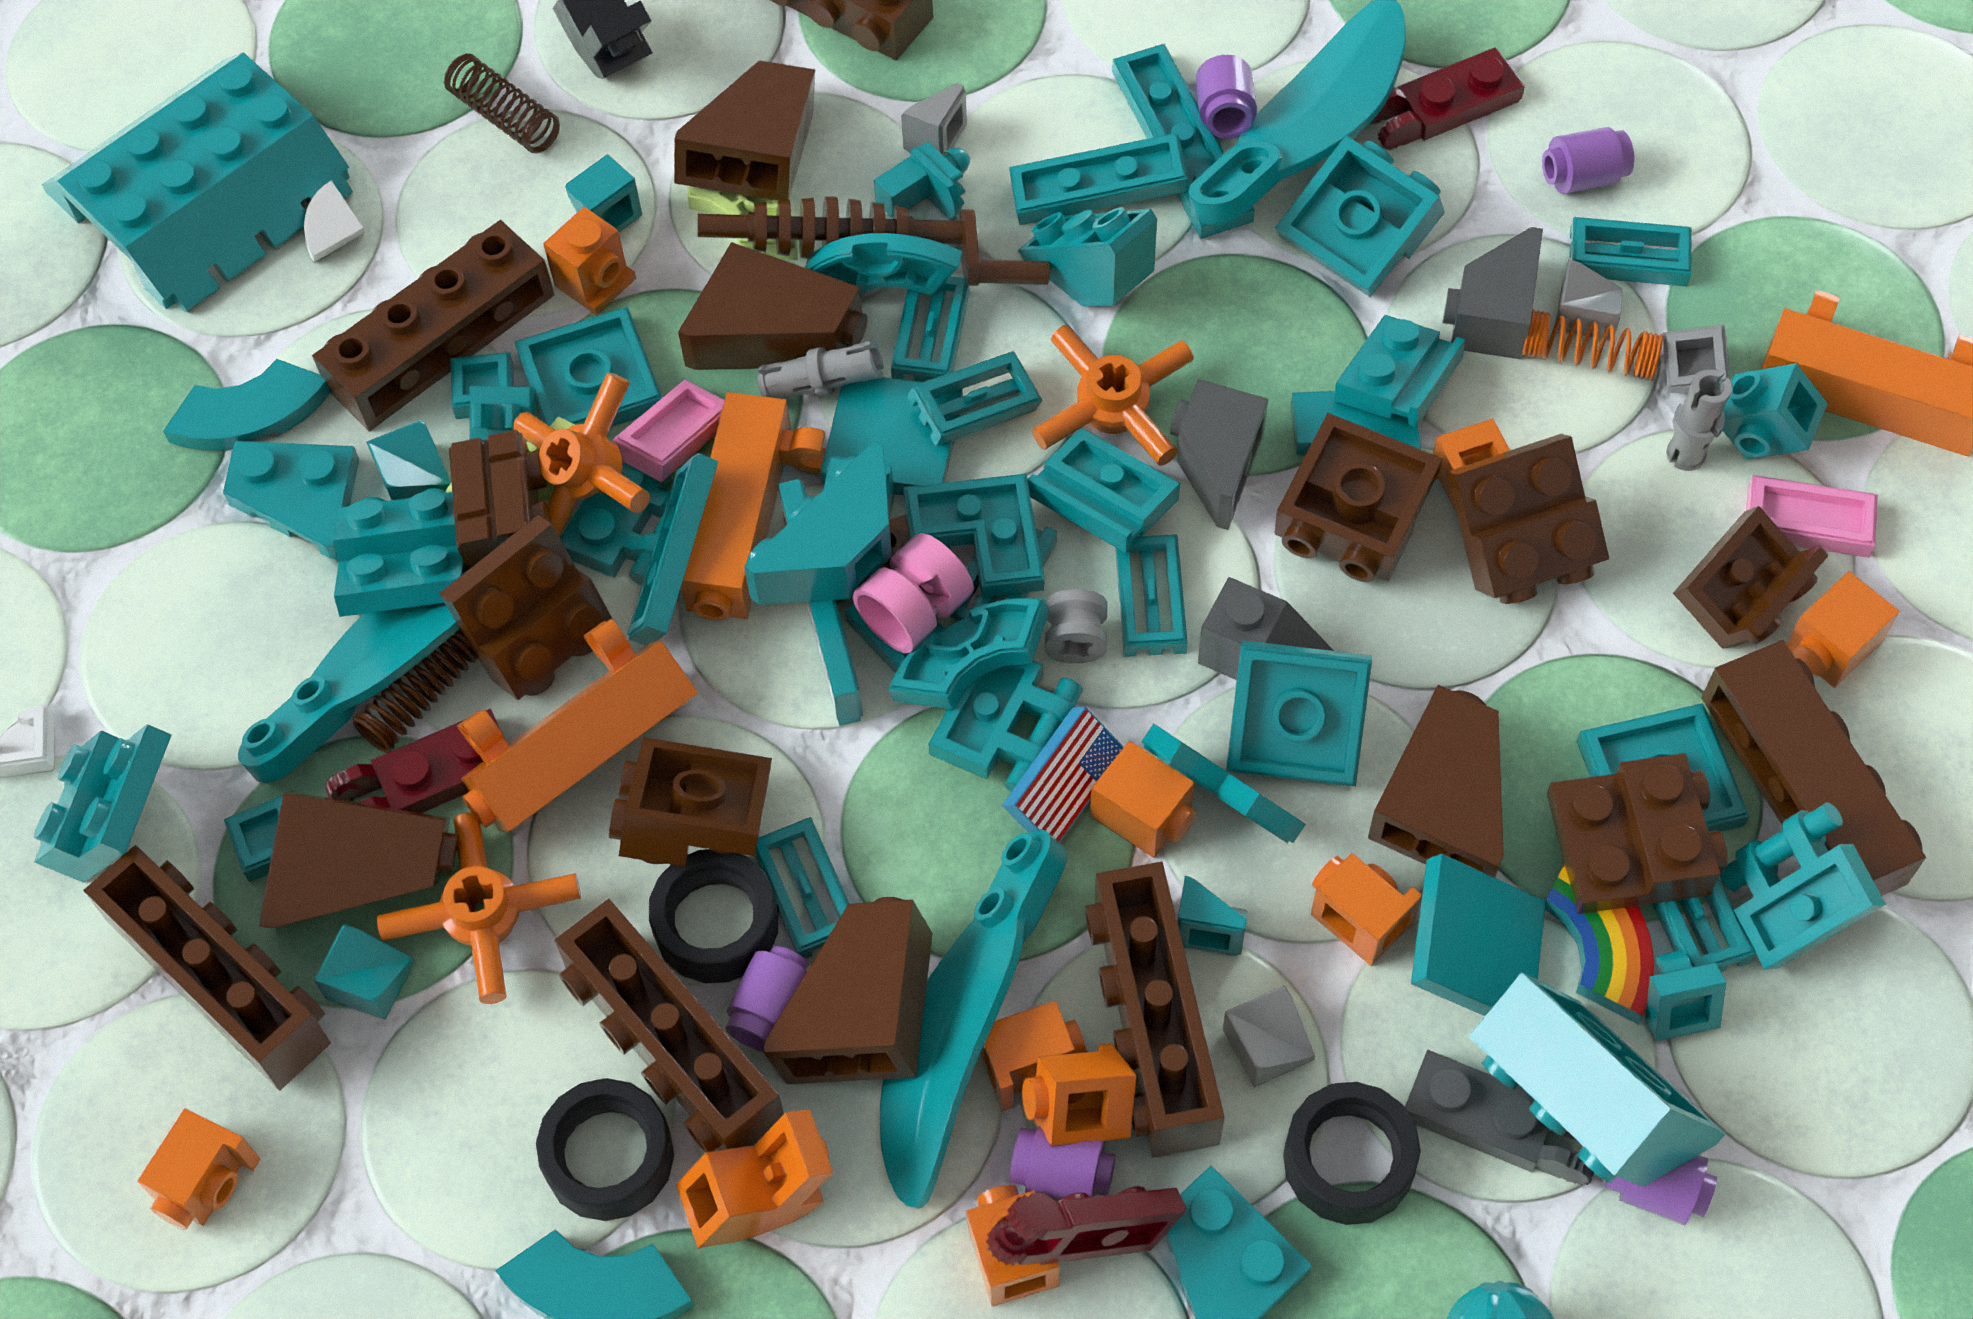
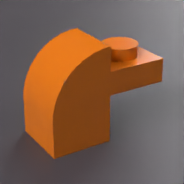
[676,1109,833,1248]

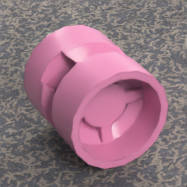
[852,533,974,654]

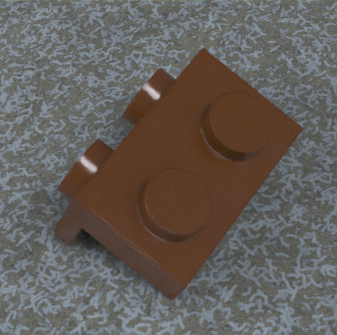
[1673,506,1829,649]

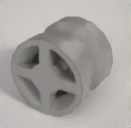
[1045,589,1108,663]

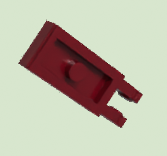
[1371,47,1525,149]
[325,708,505,813]
[986,1186,1187,1266]

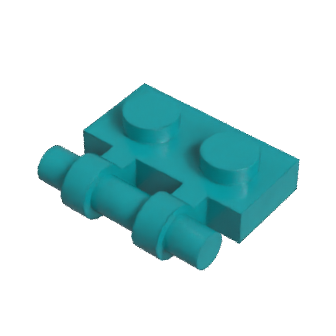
[560,461,671,586]
[928,660,1083,792]
[1720,802,1886,970]

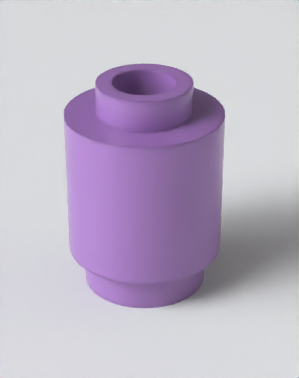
[1196,54,1257,139]
[1542,127,1634,194]
[725,946,809,1052]
[1009,1125,1116,1201]
[1604,1155,1717,1225]

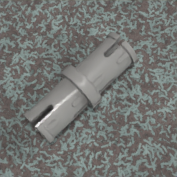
[757,340,884,399]
[1666,369,1733,471]

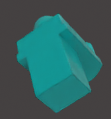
[874,141,970,220]

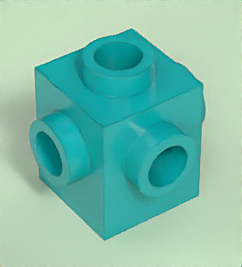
[1722,363,1828,460]

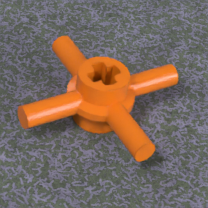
[1032,325,1193,466]
[513,372,650,537]
[377,812,581,1004]

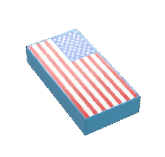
[1002,706,1124,843]

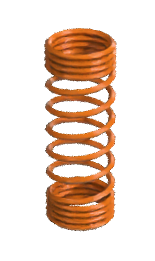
[1522,309,1663,381]

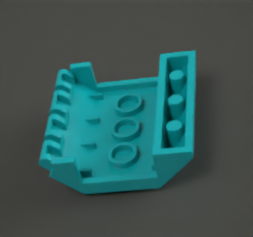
[42,52,353,312]

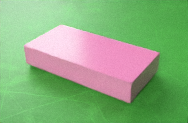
[612,380,725,482]
[1746,475,1878,558]

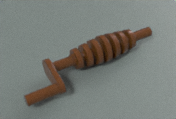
[697,196,1050,286]

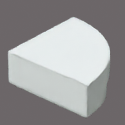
[304,181,364,263]
[0,704,55,778]

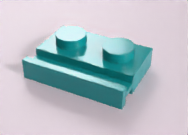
[1334,315,1465,428]
[1027,427,1180,553]

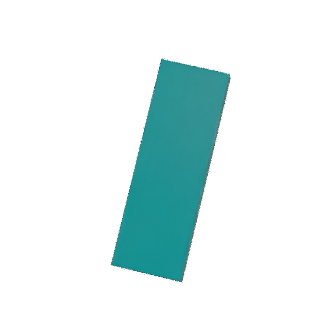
[1009,132,1189,225]
[627,453,718,645]

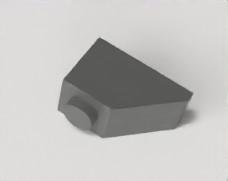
[1442,227,1543,359]
[1170,379,1268,530]
[1198,577,1334,680]

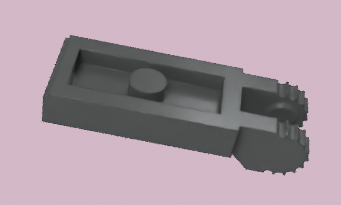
[1405,1049,1594,1185]

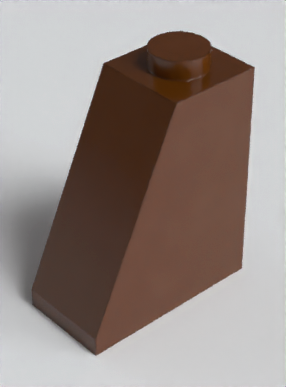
[674,60,815,201]
[678,242,868,370]
[1368,685,1504,878]
[259,792,459,928]
[763,897,933,1084]

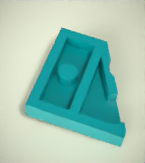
[223,441,359,559]
[1165,1165,1312,1319]

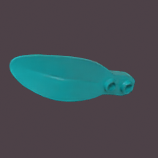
[1188,0,1406,227]
[238,603,460,783]
[880,830,1068,1209]

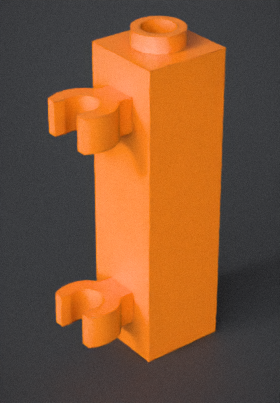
[1761,290,1973,457]
[681,392,826,620]
[457,619,698,832]

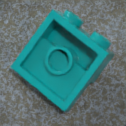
[1275,135,1445,297]
[333,488,468,617]
[34,724,172,882]

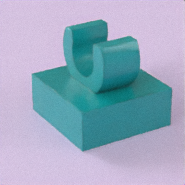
[469,386,535,442]
[1645,950,1727,1042]

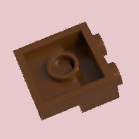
[1274,413,1443,582]
[1447,434,1609,604]
[439,515,614,700]
[609,737,772,867]
[1547,753,1728,914]

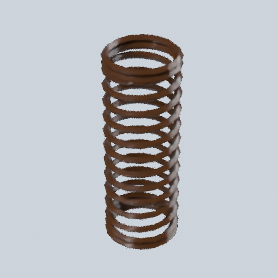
[444,53,560,154]
[352,629,478,753]

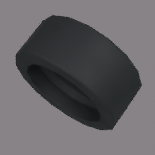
[649,849,778,984]
[536,1078,674,1221]
[1283,1081,1421,1225]

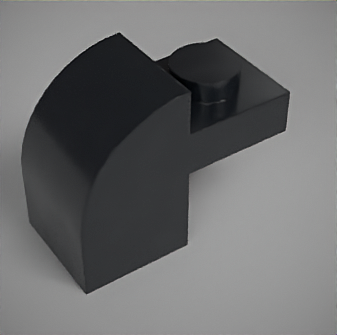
[552,0,653,79]

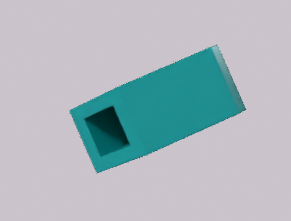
[1018,207,1157,306]
[744,440,892,605]

